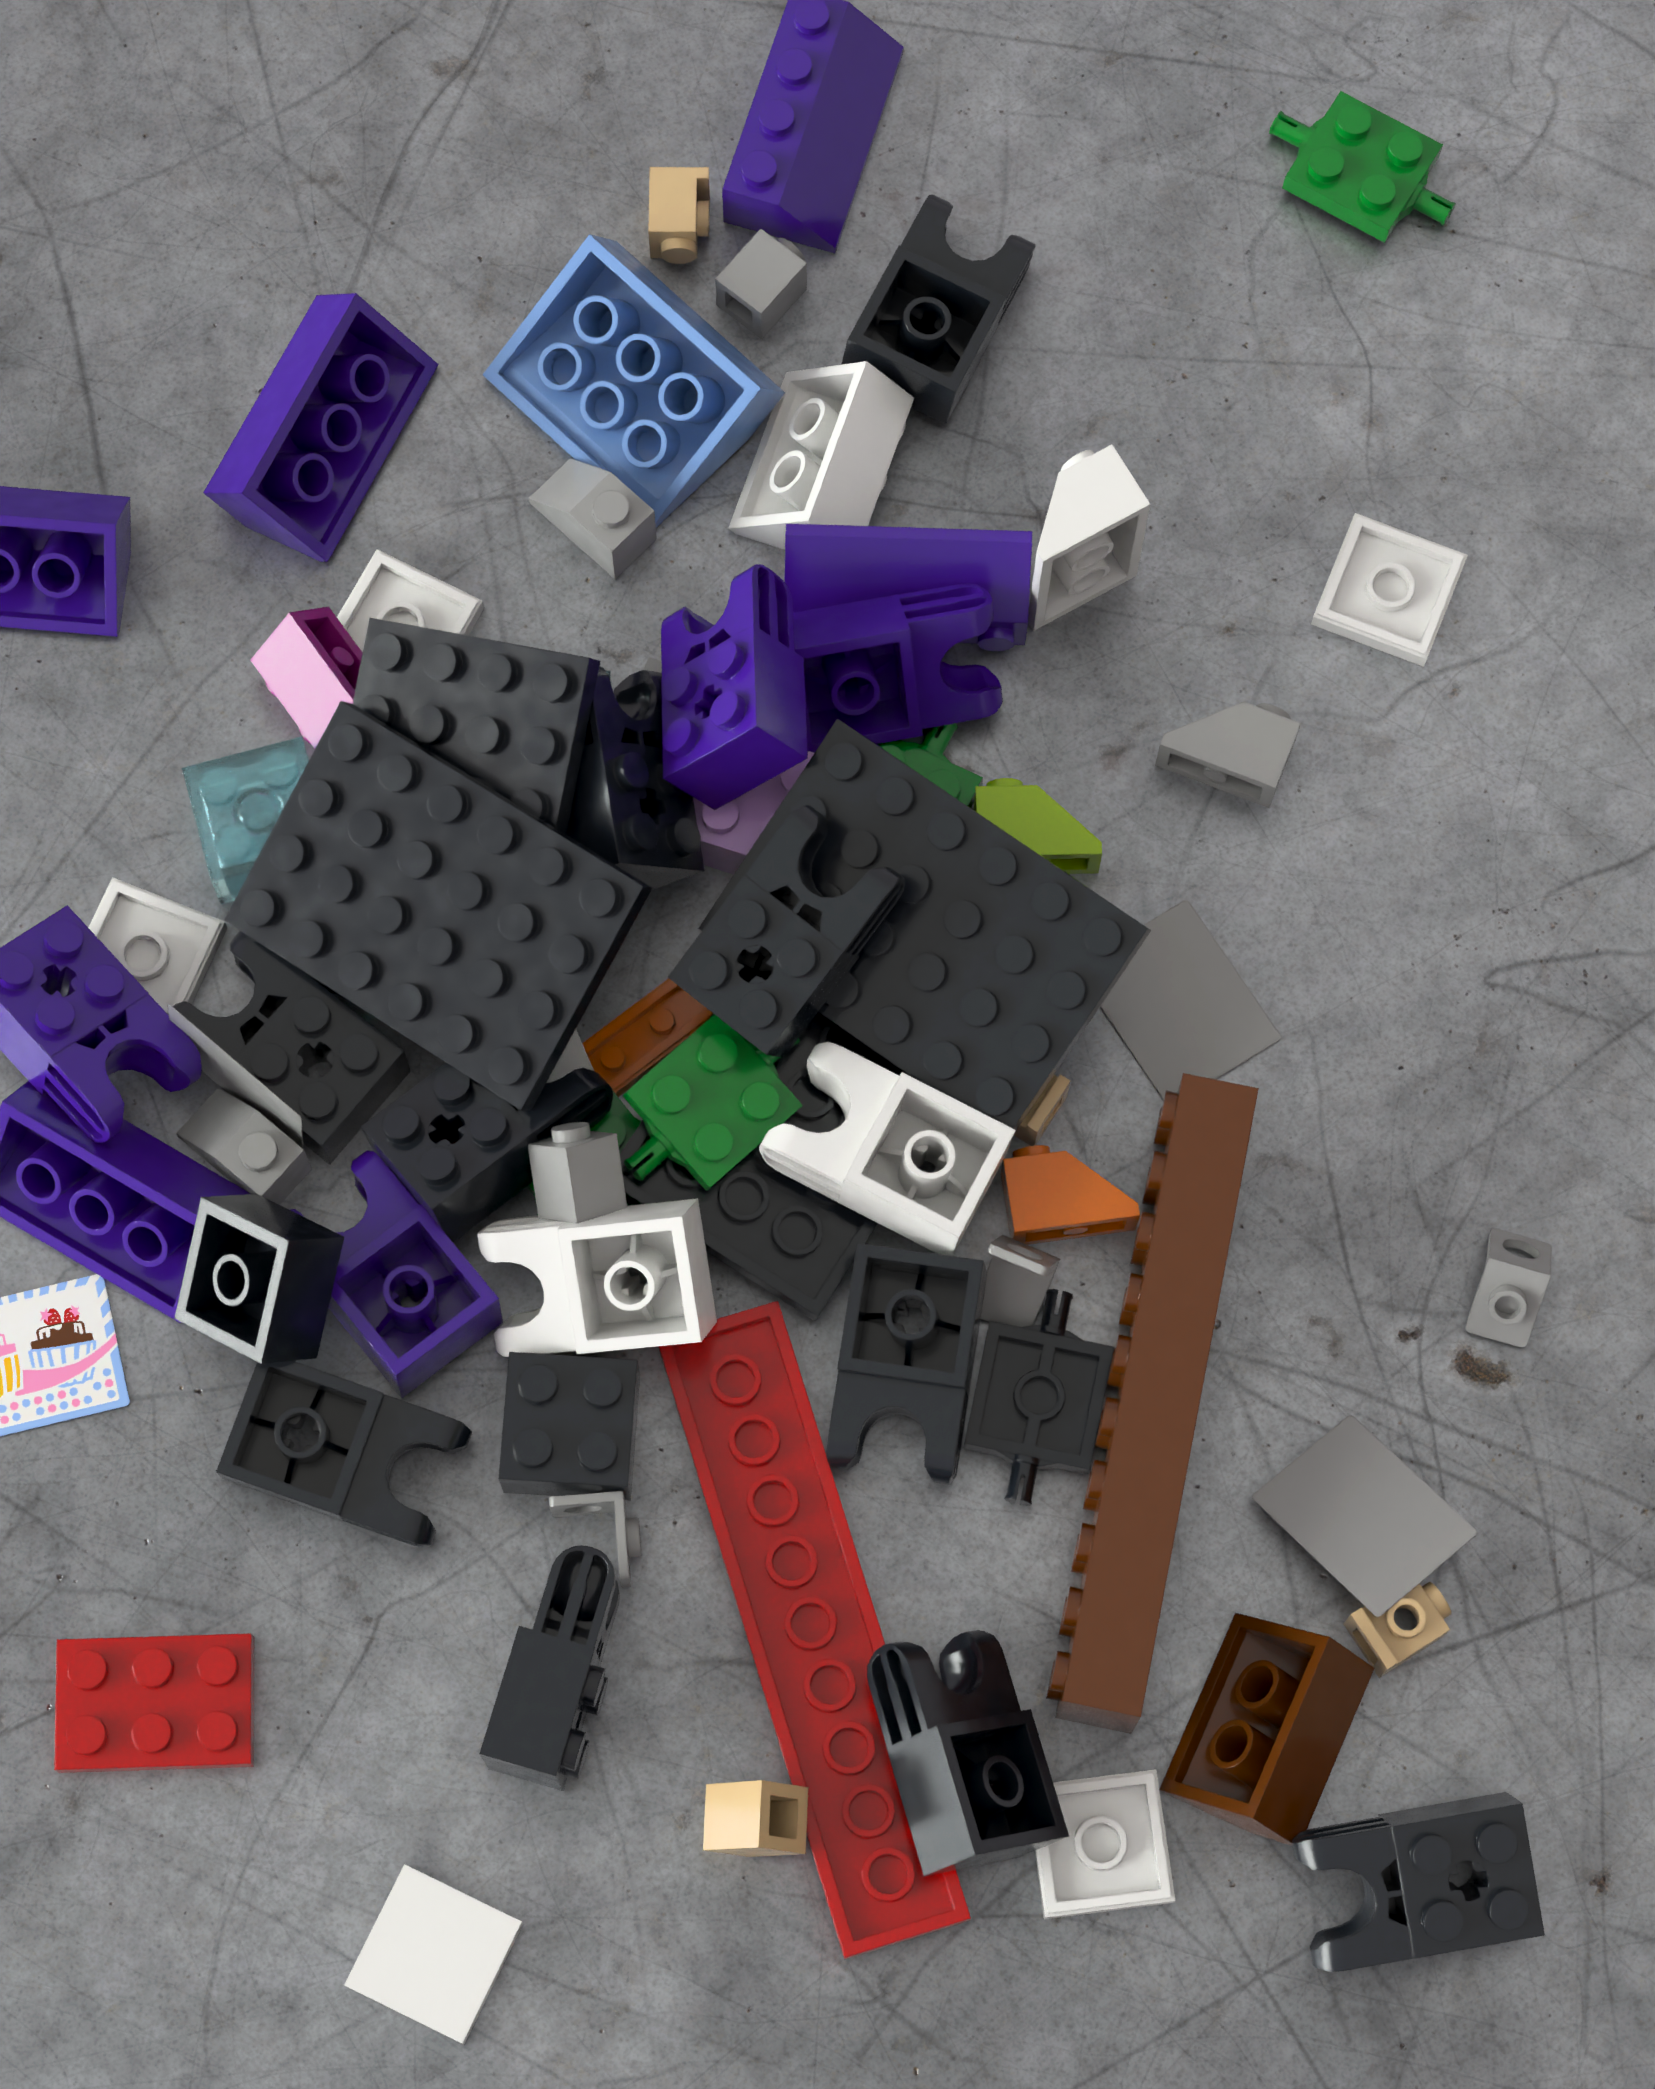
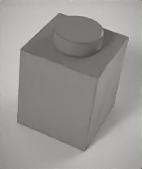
[715,229,807,339]
[528,1122,627,1223]

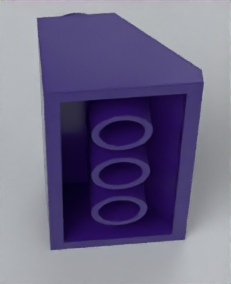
[722,0,904,254]
[203,293,439,562]
[0,486,131,637]
[784,524,1032,651]
[0,1081,251,1323]

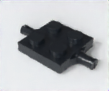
[963,1289,1114,1506]

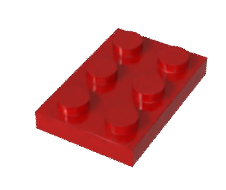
[54,1633,255,1773]

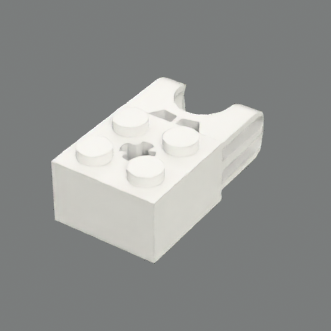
[759,1042,1016,1256]
[477,1198,717,1357]

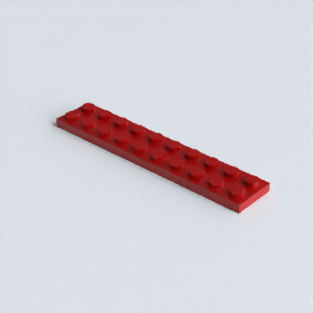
[658,1301,971,1960]

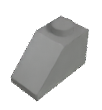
[529,458,657,579]
[1155,702,1301,808]
[176,1088,312,1205]

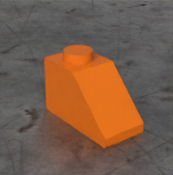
[1000,1145,1140,1245]

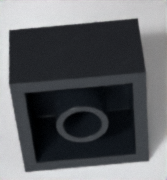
[174,1194,344,1364]
[498,1352,640,1501]

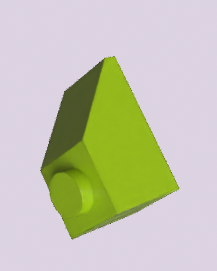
[973,778,1102,874]

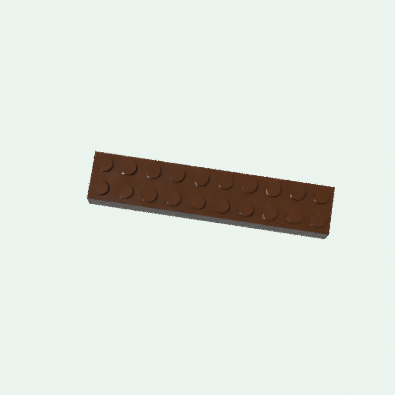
[1046,1073,1259,1734]

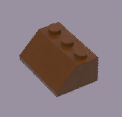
[1159,1613,1375,1846]

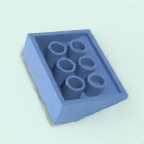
[483,234,785,528]

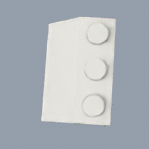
[728,361,914,550]
[1028,444,1150,631]

